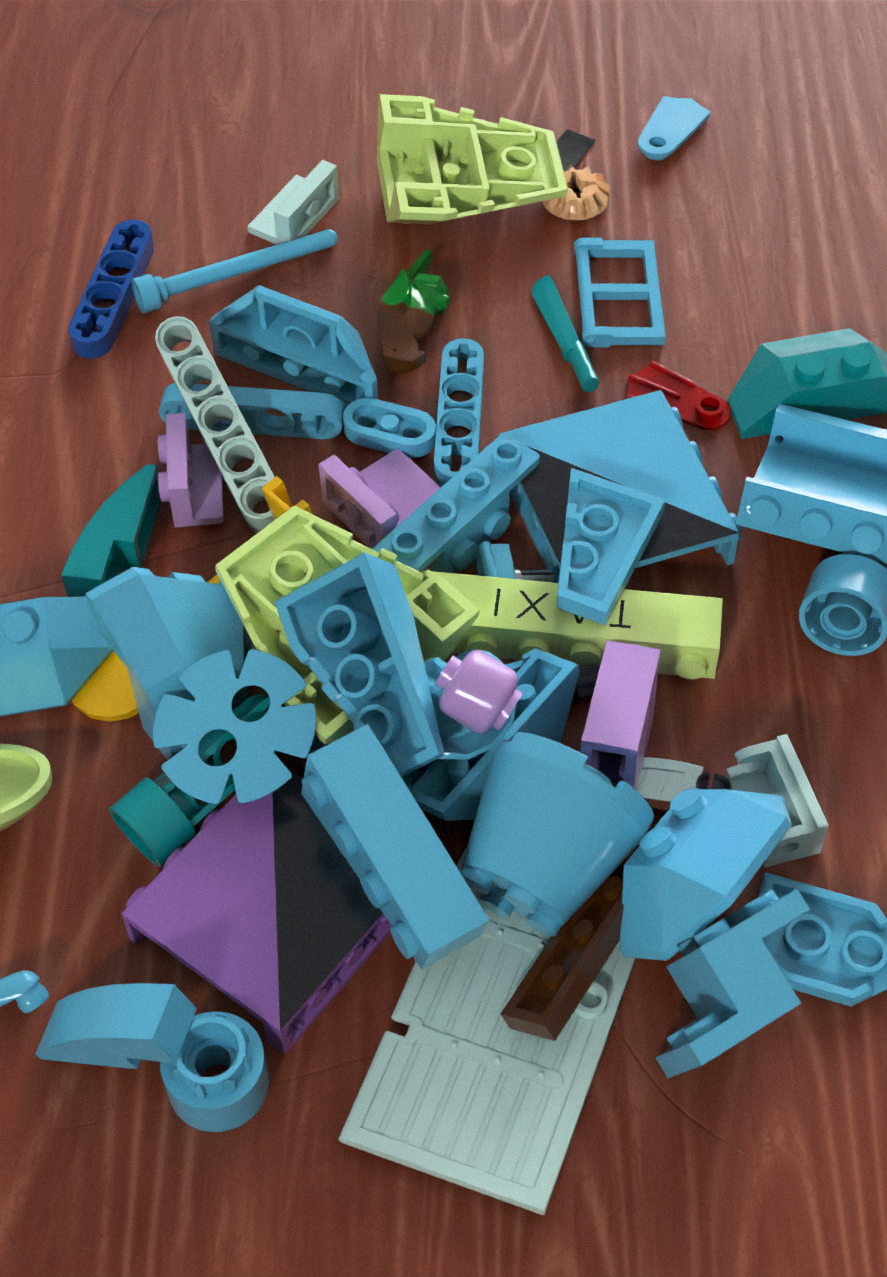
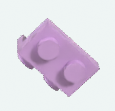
[158,413,224,527]

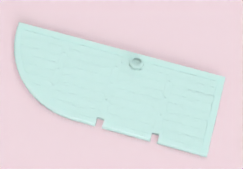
[338,757,704,1216]

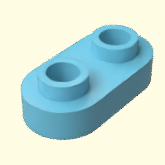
[343,398,436,458]

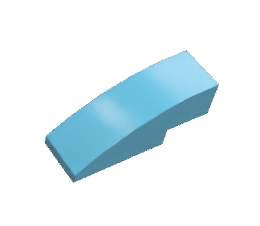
[35,983,197,1069]

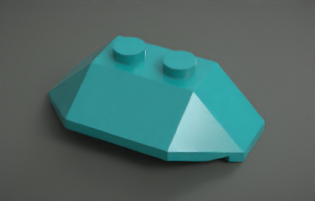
[727,328,887,439]

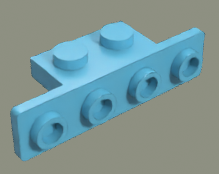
[373,433,540,573]

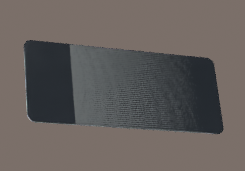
[556,130,596,172]

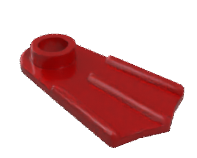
[625,361,731,430]

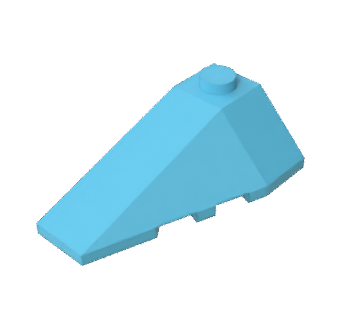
[275,553,444,777]

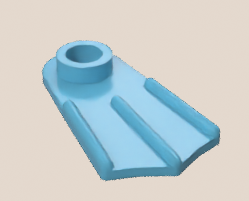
[638,97,711,160]

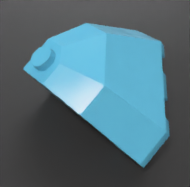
[85,567,248,760]

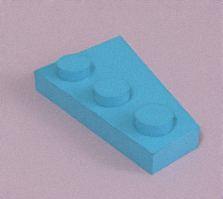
[557,468,665,625]

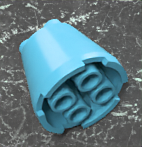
[460,732,654,937]

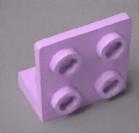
[318,449,441,549]

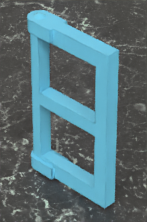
[574,238,666,348]

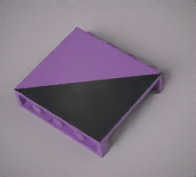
[121,766,392,1055]

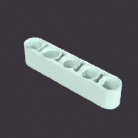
[155,316,275,533]

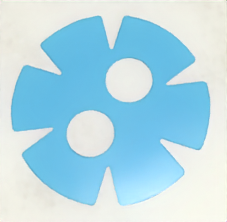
[153,649,316,804]

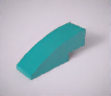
[61,464,161,597]

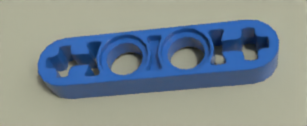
[68,220,154,358]

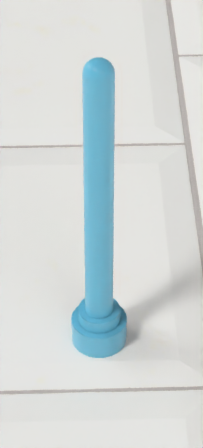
[131,229,338,314]

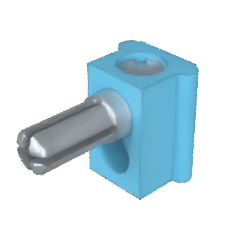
[474,541,554,583]

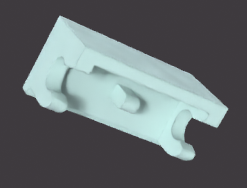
[725,734,829,868]

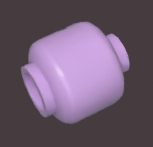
[435,650,523,734]

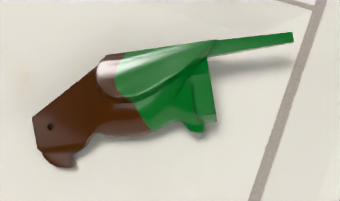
[376,249,451,374]

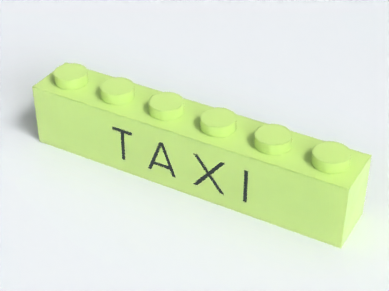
[421,570,723,679]

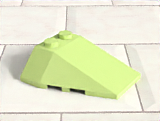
[377,94,568,224]
[215,506,480,744]

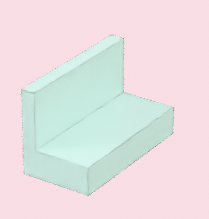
[248,160,340,245]

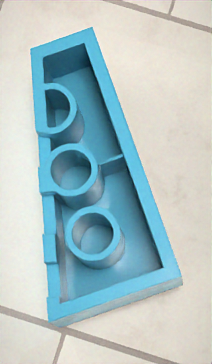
[301,724,489,970]

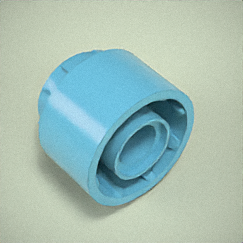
[799,553,887,656]
[160,1012,269,1132]

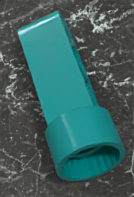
[108,694,286,867]

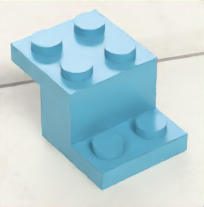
[655,889,810,1078]

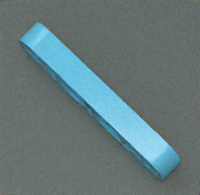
[434,338,484,487]
[159,383,345,439]

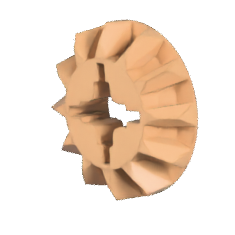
[542,165,610,220]

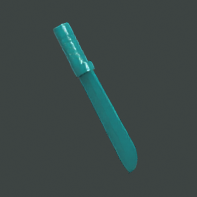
[532,275,599,392]

